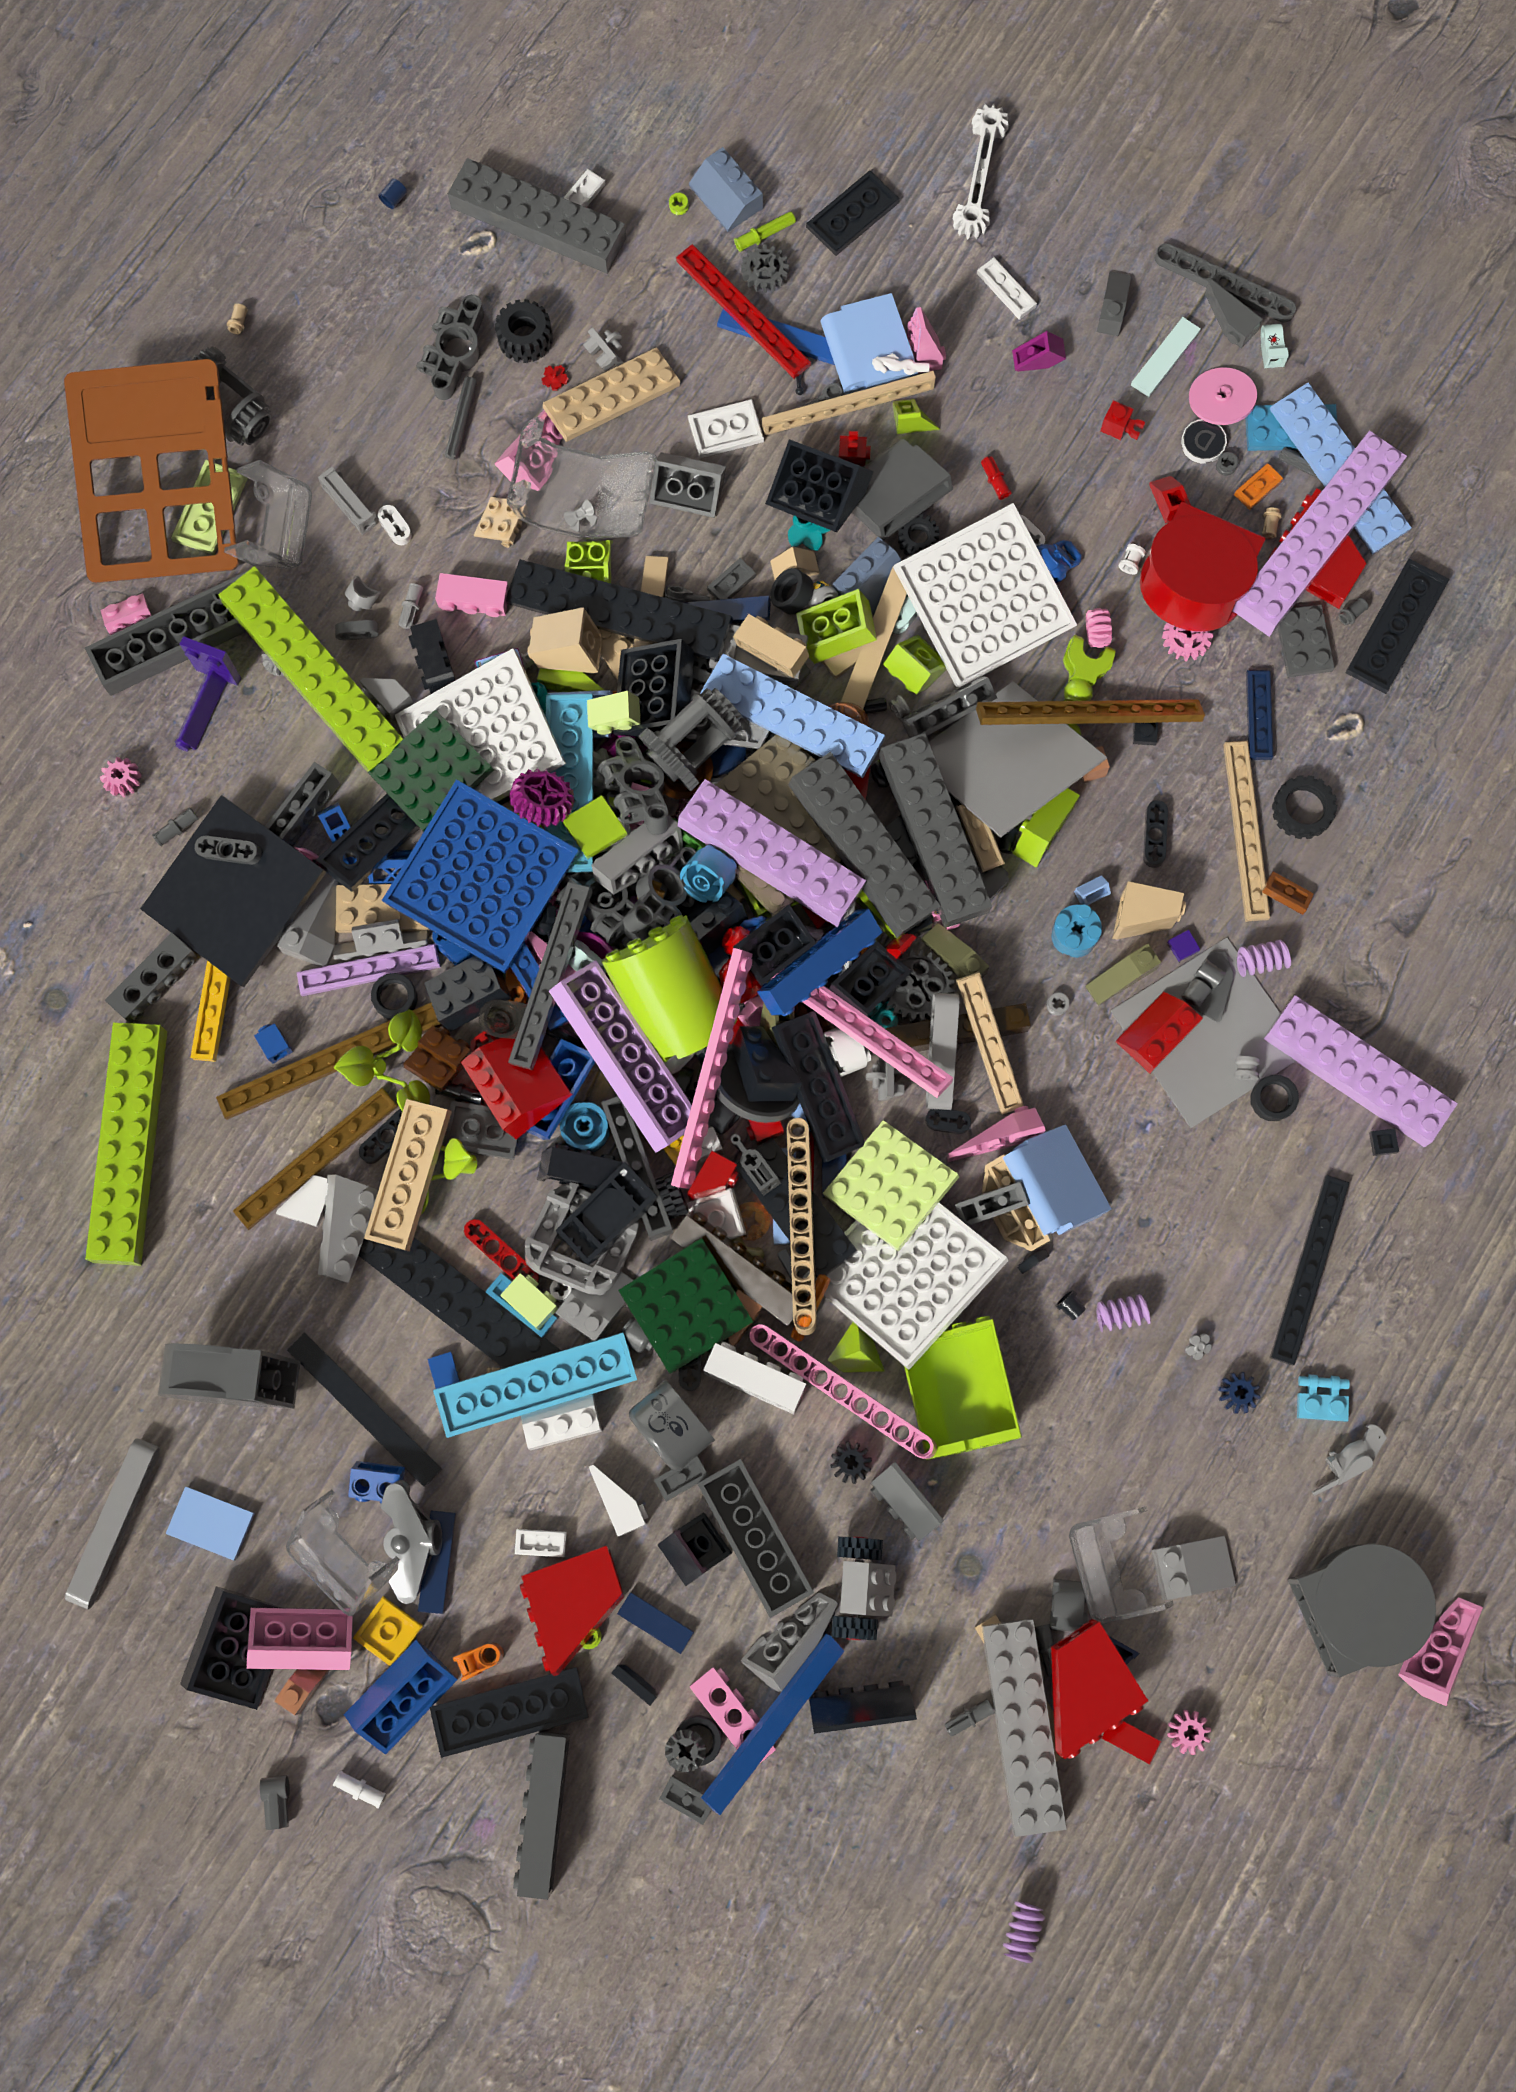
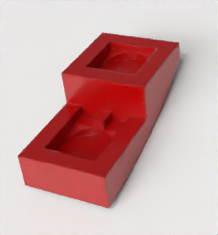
[884,934,916,959]
[1102,1721,1161,1765]

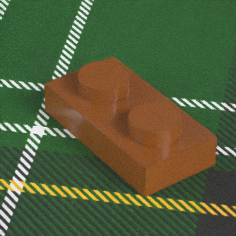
[1262,871,1314,915]

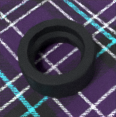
[770,568,814,615]
[371,973,418,1020]
[1250,1075,1299,1121]
[676,1715,722,1766]

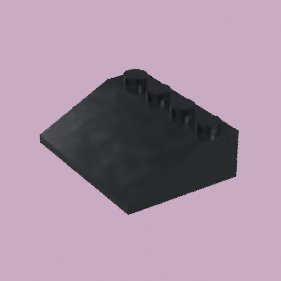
[765,439,873,533]
[613,639,695,737]
[661,891,748,956]
[180,1586,284,1710]
[809,1680,917,1734]

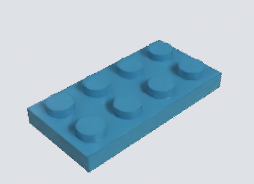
[1245,404,1337,451]

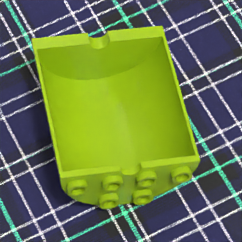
[601,915,737,1062]
[904,1316,1022,1460]

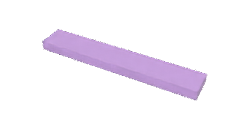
[297,944,441,996]

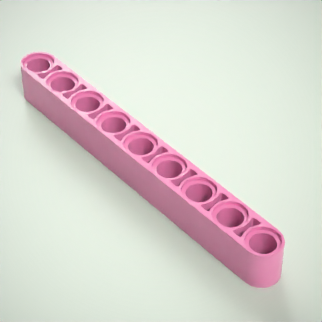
[750,1324,937,1459]

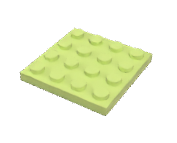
[823,1120,959,1251]

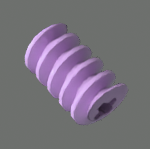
[1237,940,1291,977]
[1096,1294,1151,1333]
[1003,1901,1045,1963]

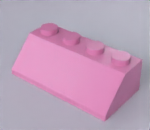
[247,1608,353,1670]

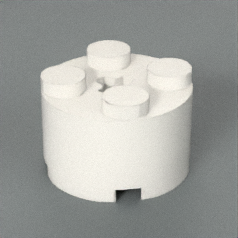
[824,1027,871,1077]

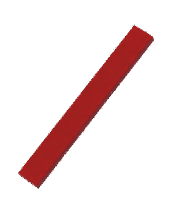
[676,244,811,379]

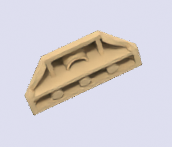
[982,1154,1052,1251]

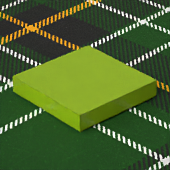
[562,795,627,860]

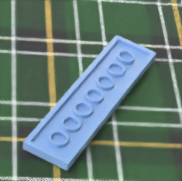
[1270,383,1411,555]
[700,654,885,778]

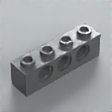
[900,676,997,738]
[265,762,340,847]
[105,932,197,1023]

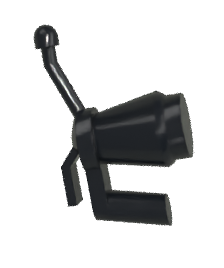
[532,902,556,939]

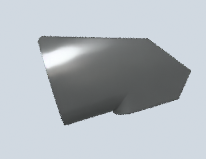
[1181,952,1234,1022]

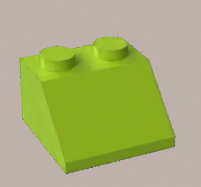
[883,635,947,694]

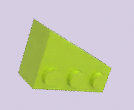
[1013,788,1080,868]

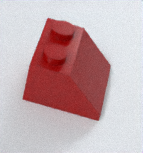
[688,1151,739,1201]

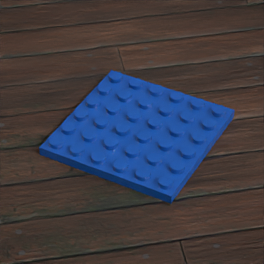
[382,779,579,973]

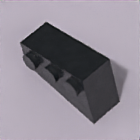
[537,1144,622,1190]

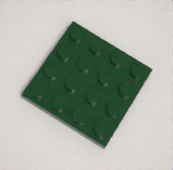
[368,709,494,832]
[618,1238,753,1374]

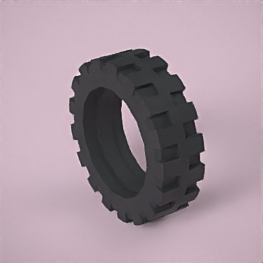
[1272,775,1338,839]

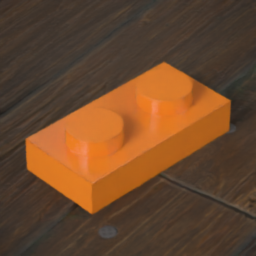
[1234,463,1283,510]

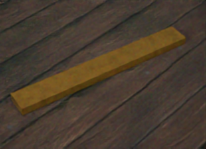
[233,1088,398,1230]

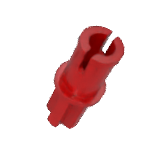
[981,456,1012,500]

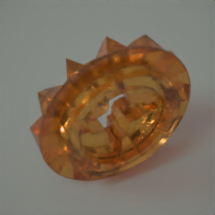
[739,1202,770,1241]

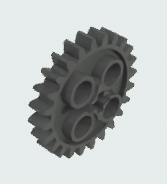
[885,949,955,1024]

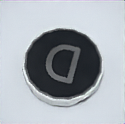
[1181,419,1227,464]

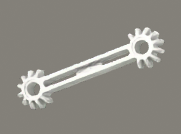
[953,104,1009,240]

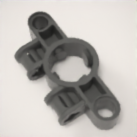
[416,294,484,400]
[598,736,669,835]
[623,847,696,934]
[556,872,651,944]

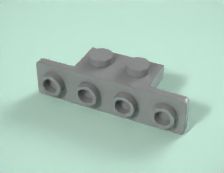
[333,919,428,960]

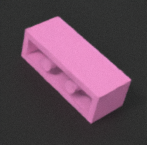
[435,573,509,617]

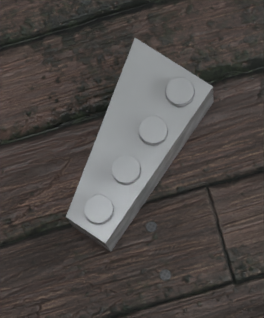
[591,816,684,895]
[318,1174,378,1283]

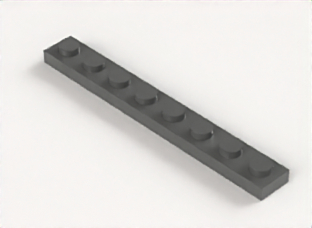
[508,882,592,1070]

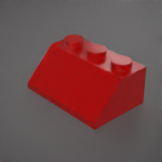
[1115,992,1203,1074]

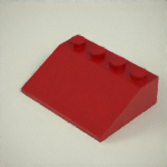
[461,1030,572,1139]

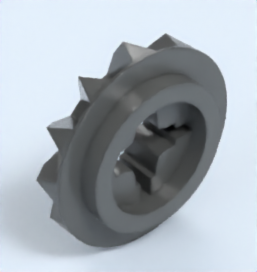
[665,1730,706,1772]

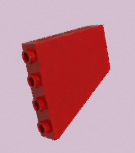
[1268,488,1366,609]
[520,1546,625,1676]
[1051,1619,1148,1759]

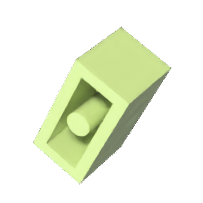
[587,691,640,735]
[500,1273,558,1331]

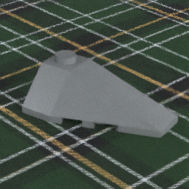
[277,872,338,967]
[741,1592,838,1693]

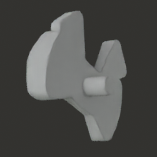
[564,499,598,532]

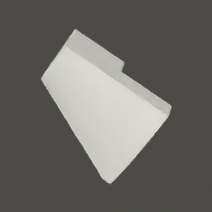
[276,1175,328,1227]

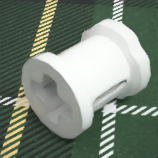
[1119,544,1146,575]
[550,1280,573,1302]

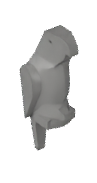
[1312,1424,1387,1496]

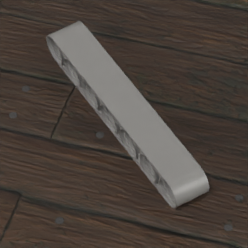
[65,1438,160,1610]

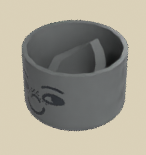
[628,1380,715,1471]

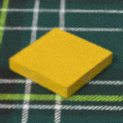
[353,1596,424,1666]

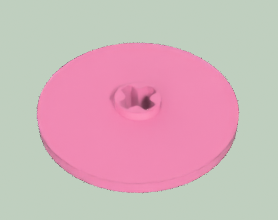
[1189,368,1257,425]

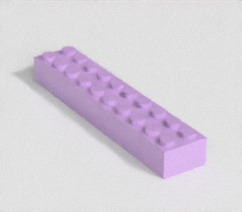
[1232,430,1407,637]

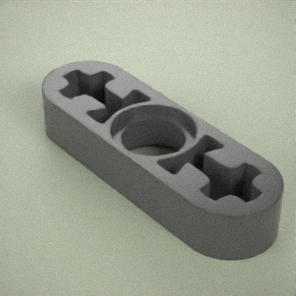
[195,836,262,865]

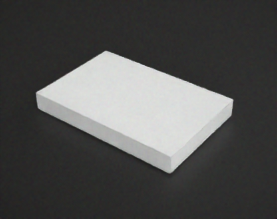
[688,399,764,459]

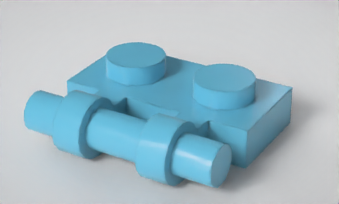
[1297,1374,1350,1422]

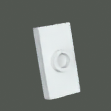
[564,169,605,208]
[515,1529,567,1557]

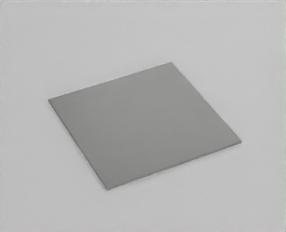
[929,681,1107,837]
[1111,938,1296,1128]

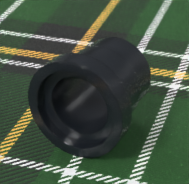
[1055,1290,1086,1320]

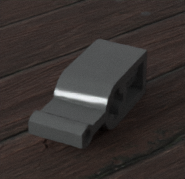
[731,1134,781,1196]

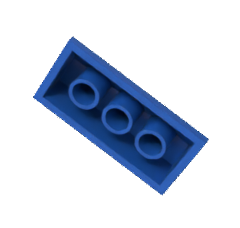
[526,1039,595,1140]
[344,1640,458,1755]

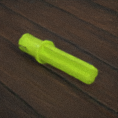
[734,212,796,252]

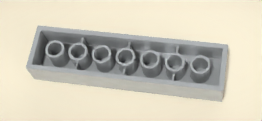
[981,1619,1067,1837]

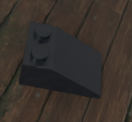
[733,904,817,986]
[829,941,912,1019]

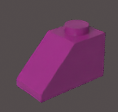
[1012,331,1066,372]

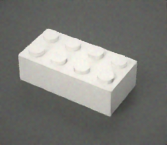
[703,1342,806,1414]

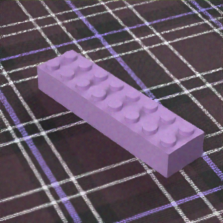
[678,779,866,927]
[549,960,692,1153]
[1264,996,1458,1147]

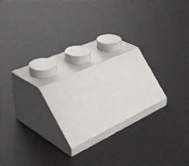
[521,1394,602,1450]

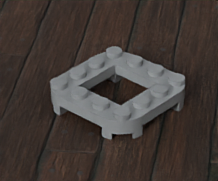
[525,1183,638,1295]

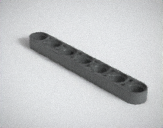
[1155,243,1296,322]

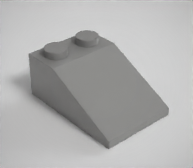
[556,1262,633,1341]
[1151,1536,1236,1600]

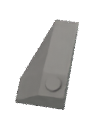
[685,689,770,749]

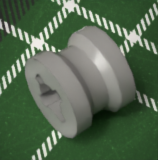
[1234,1056,1260,1080]

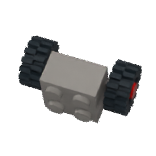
[832,1536,896,1640]

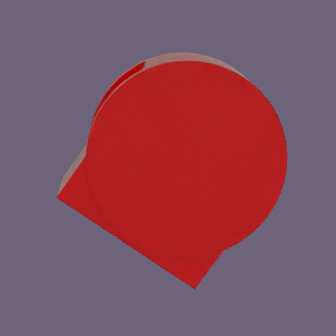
[1140,501,1266,632]

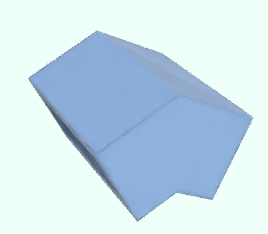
[1074,875,1111,905]

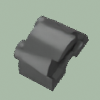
[1050,1579,1090,1632]

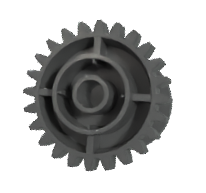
[191,346,272,446]
[638,688,742,791]

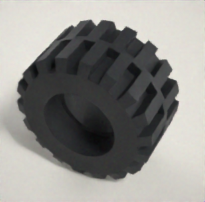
[495,299,553,363]

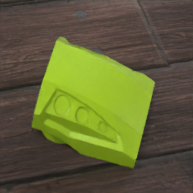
[565,540,613,583]

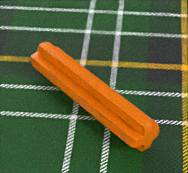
[791,1274,831,1342]

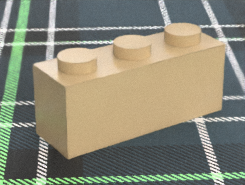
[733,614,809,678]

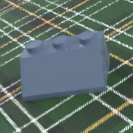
[689,147,763,232]
[832,537,902,616]

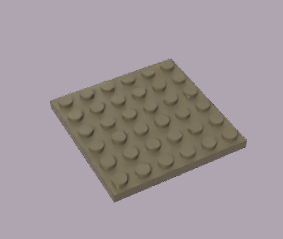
[706,734,842,914]

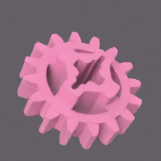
[1162,623,1213,661]

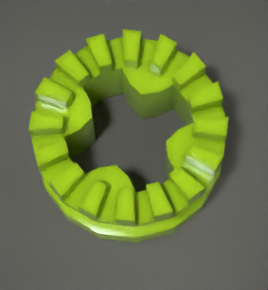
[669,193,689,215]

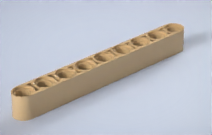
[787,1118,817,1335]

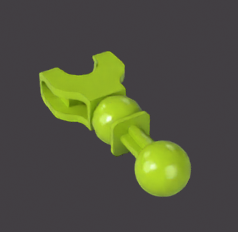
[1063,635,1116,736]

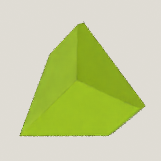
[893,399,941,434]
[828,1322,885,1372]

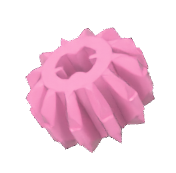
[1086,608,1112,648]
[100,757,141,797]
[1167,1710,1211,1755]

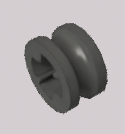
[1216,452,1238,476]

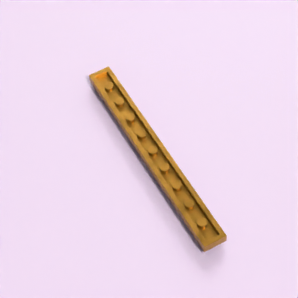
[976,699,1205,725]
[216,1003,442,1120]

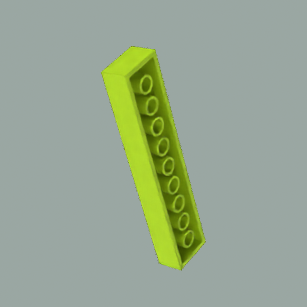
[218,566,403,772]
[85,1022,167,1266]

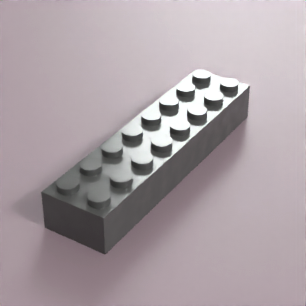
[447,158,626,274]
[85,570,249,696]
[879,733,992,928]
[788,752,941,938]

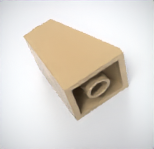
[527,607,603,673]
[1112,881,1186,940]

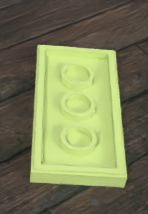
[171,460,248,555]

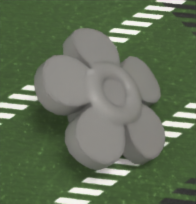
[1185,1333,1212,1360]

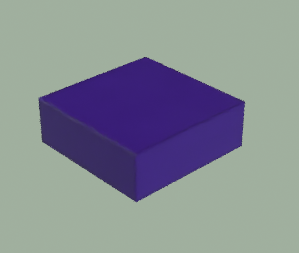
[1167,930,1200,962]

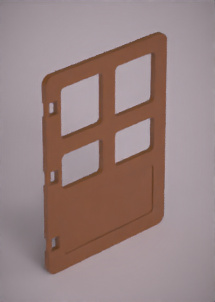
[64,359,239,583]

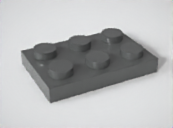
[1277,605,1334,678]
[443,1101,518,1160]

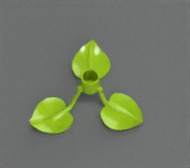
[334,1009,430,1112]
[420,1138,477,1216]

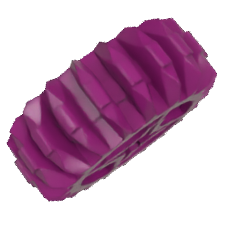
[510,768,574,827]

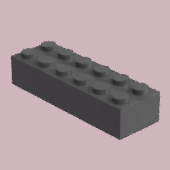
[697,1459,814,1618]
[513,1731,570,1900]

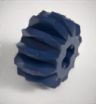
[1218,1372,1261,1414]

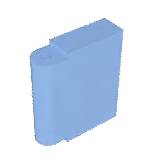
[821,293,918,394]
[1003,1124,1111,1236]

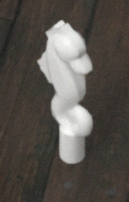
[872,353,929,375]

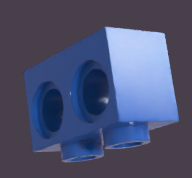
[348,1461,405,1504]

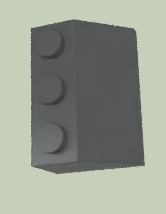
[649,452,726,518]
[870,1462,944,1541]

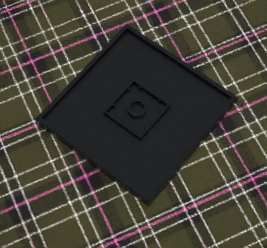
[140,795,326,987]

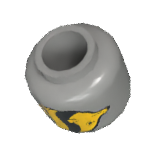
[808,581,839,608]

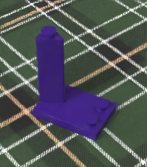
[175,636,241,752]

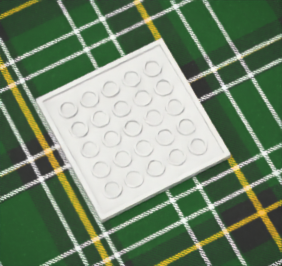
[893,503,1077,688]
[395,648,566,802]
[803,1203,1008,1370]

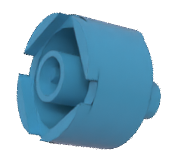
[680,845,737,903]
[1051,904,1102,958]
[560,1102,610,1153]

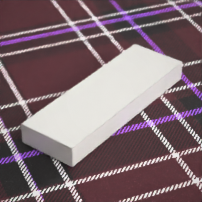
[977,257,1037,320]

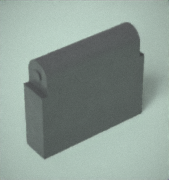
[852,439,953,540]

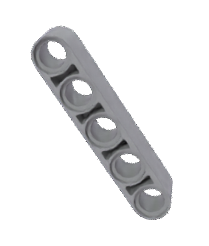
[926,993,959,1110]

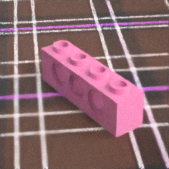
[690,1667,777,1763]

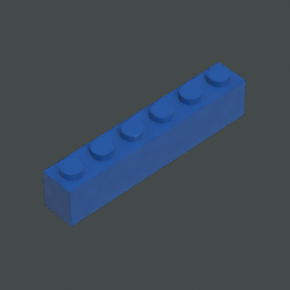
[757,909,882,1016]

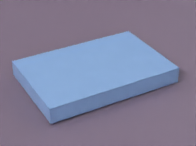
[166,1487,255,1561]

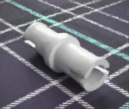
[333,1771,386,1808]

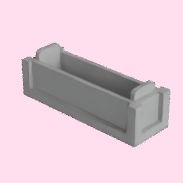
[318,467,377,535]

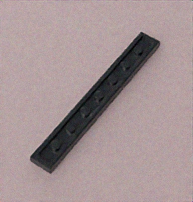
[1270,1175,1350,1366]
[287,1333,442,1487]

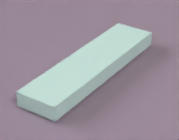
[1131,317,1201,397]

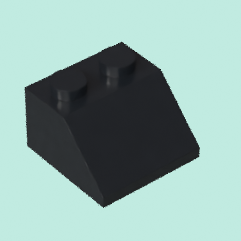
[658,1512,732,1586]

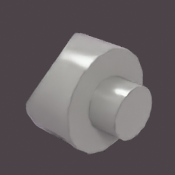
[345,576,381,611]

